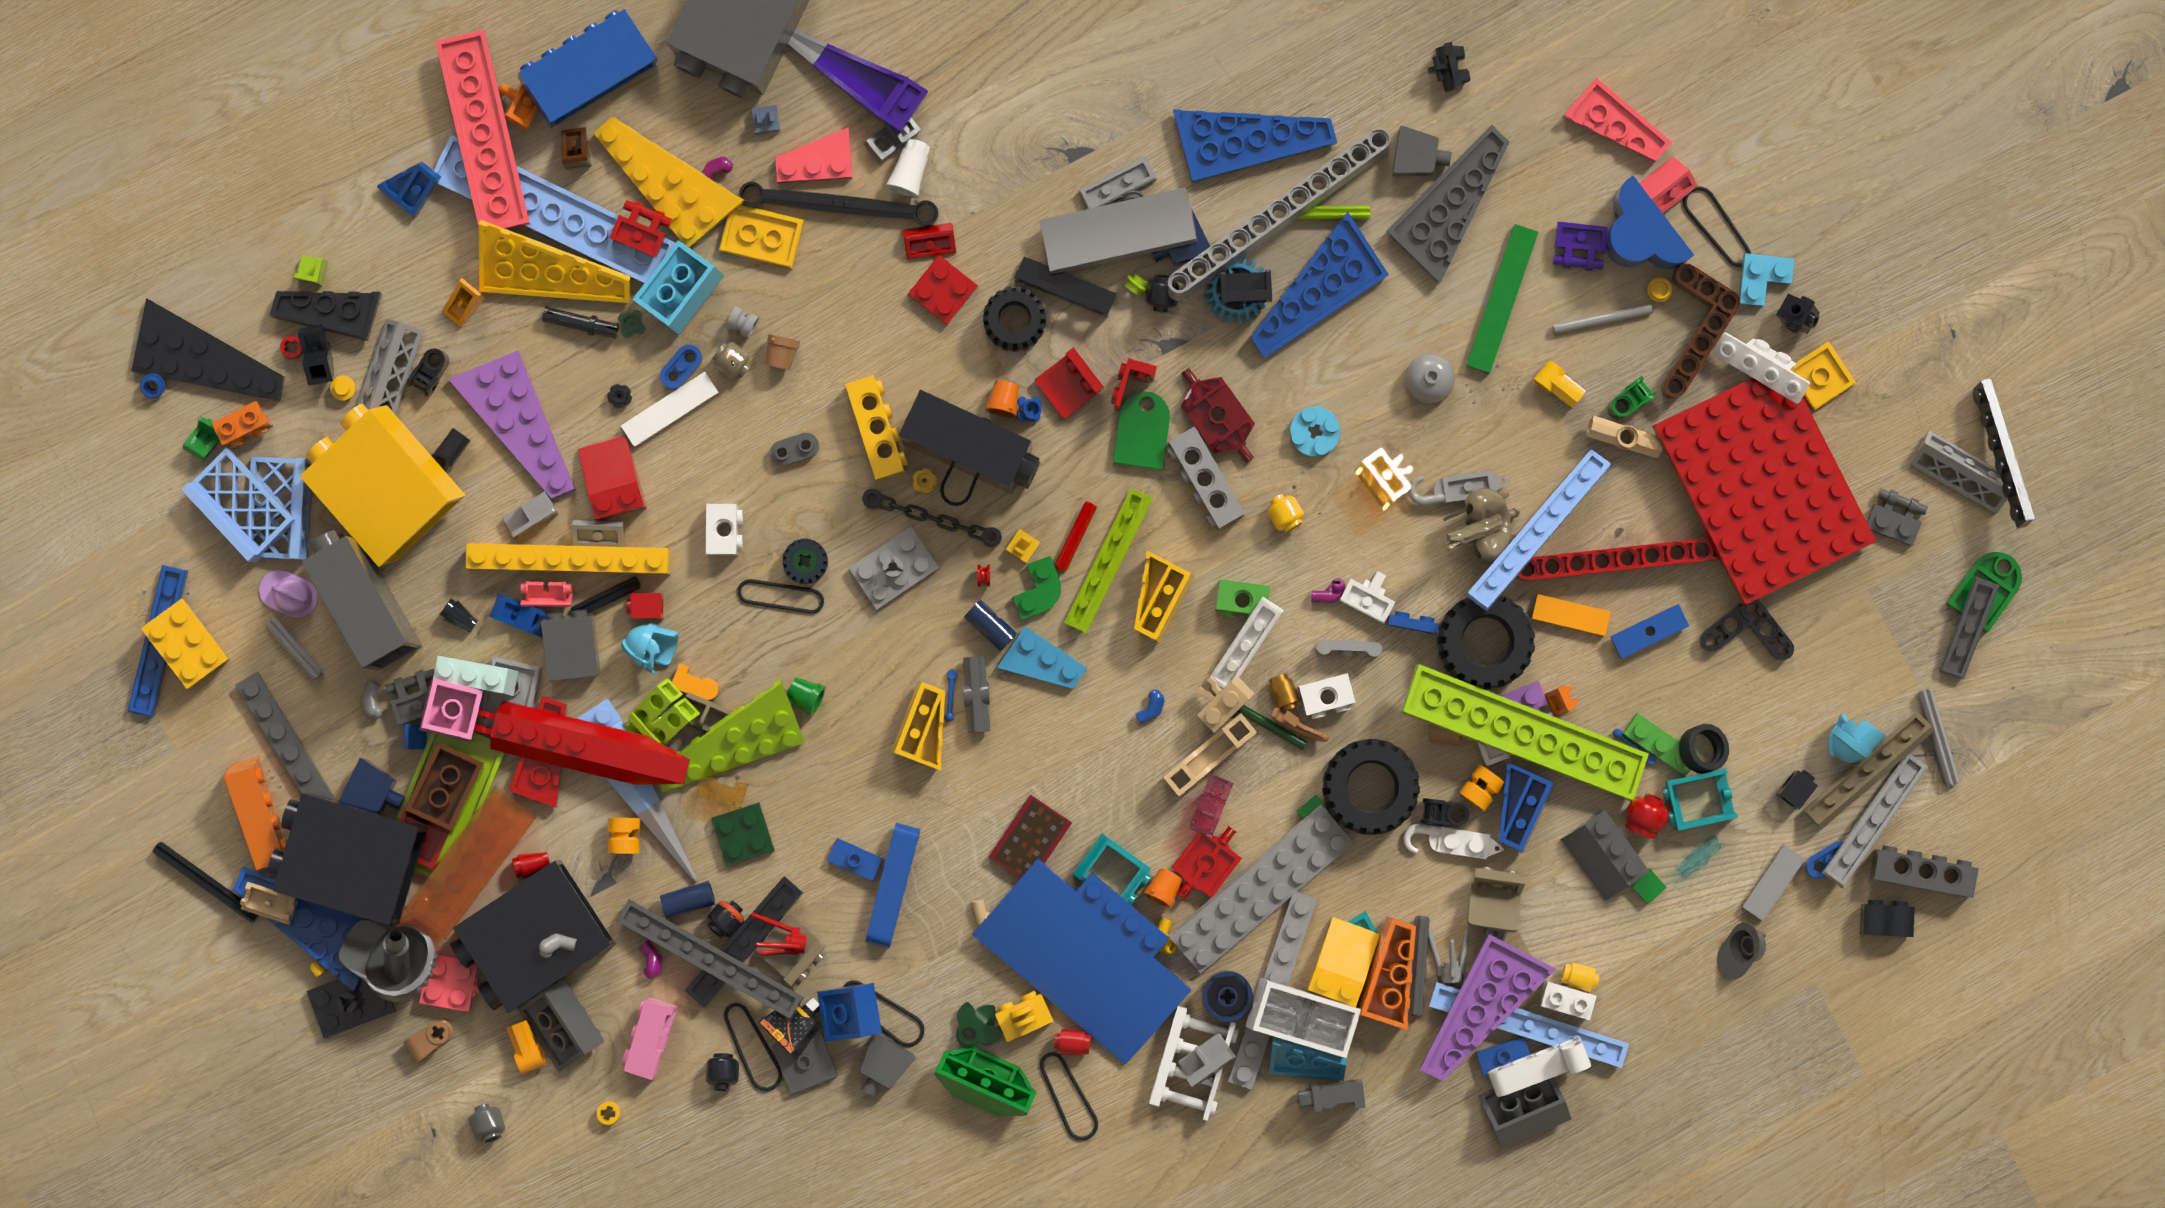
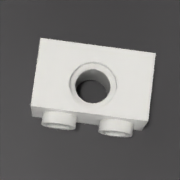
[706,504,743,556]
[1298,673,1356,719]
[1538,981,1597,1020]

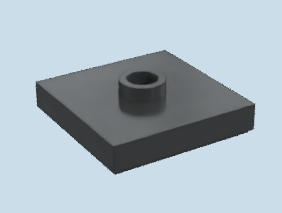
[772,1029,838,1094]

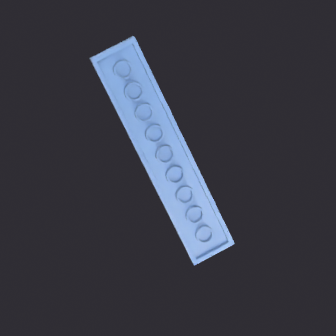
[434,135,675,283]

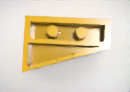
[1134,551,1194,643]
[891,681,945,770]

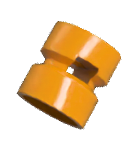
[1459,764,1505,812]
[607,818,640,854]

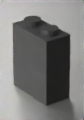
[541,610,601,681]

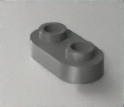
[770,433,819,466]

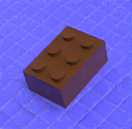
[405,742,484,836]

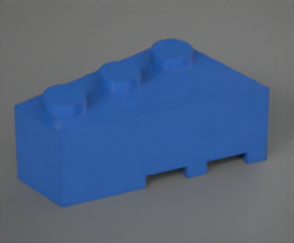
[1499,762,1555,853]

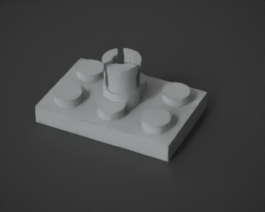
[849,527,939,610]

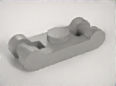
[1315,640,1382,658]

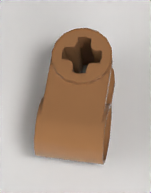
[403,1020,454,1063]

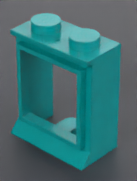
[1662,768,1738,831]
[1073,833,1152,904]

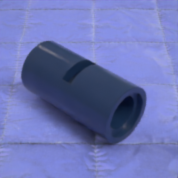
[964,599,1017,652]
[660,881,716,919]

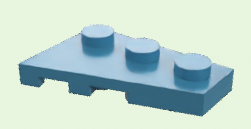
[997,626,1087,689]
[1268,1036,1346,1081]

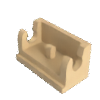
[240,882,298,926]

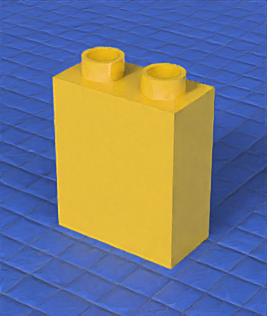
[300,403,466,567]

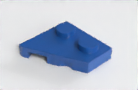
[377,161,441,217]

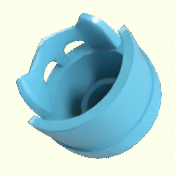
[621,623,679,675]
[1828,714,1886,763]

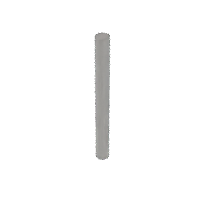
[1553,304,1653,334]

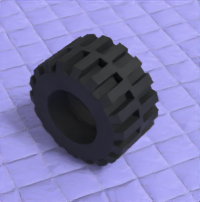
[983,286,1046,352]

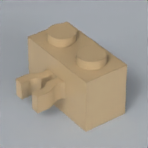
[1197,675,1254,733]

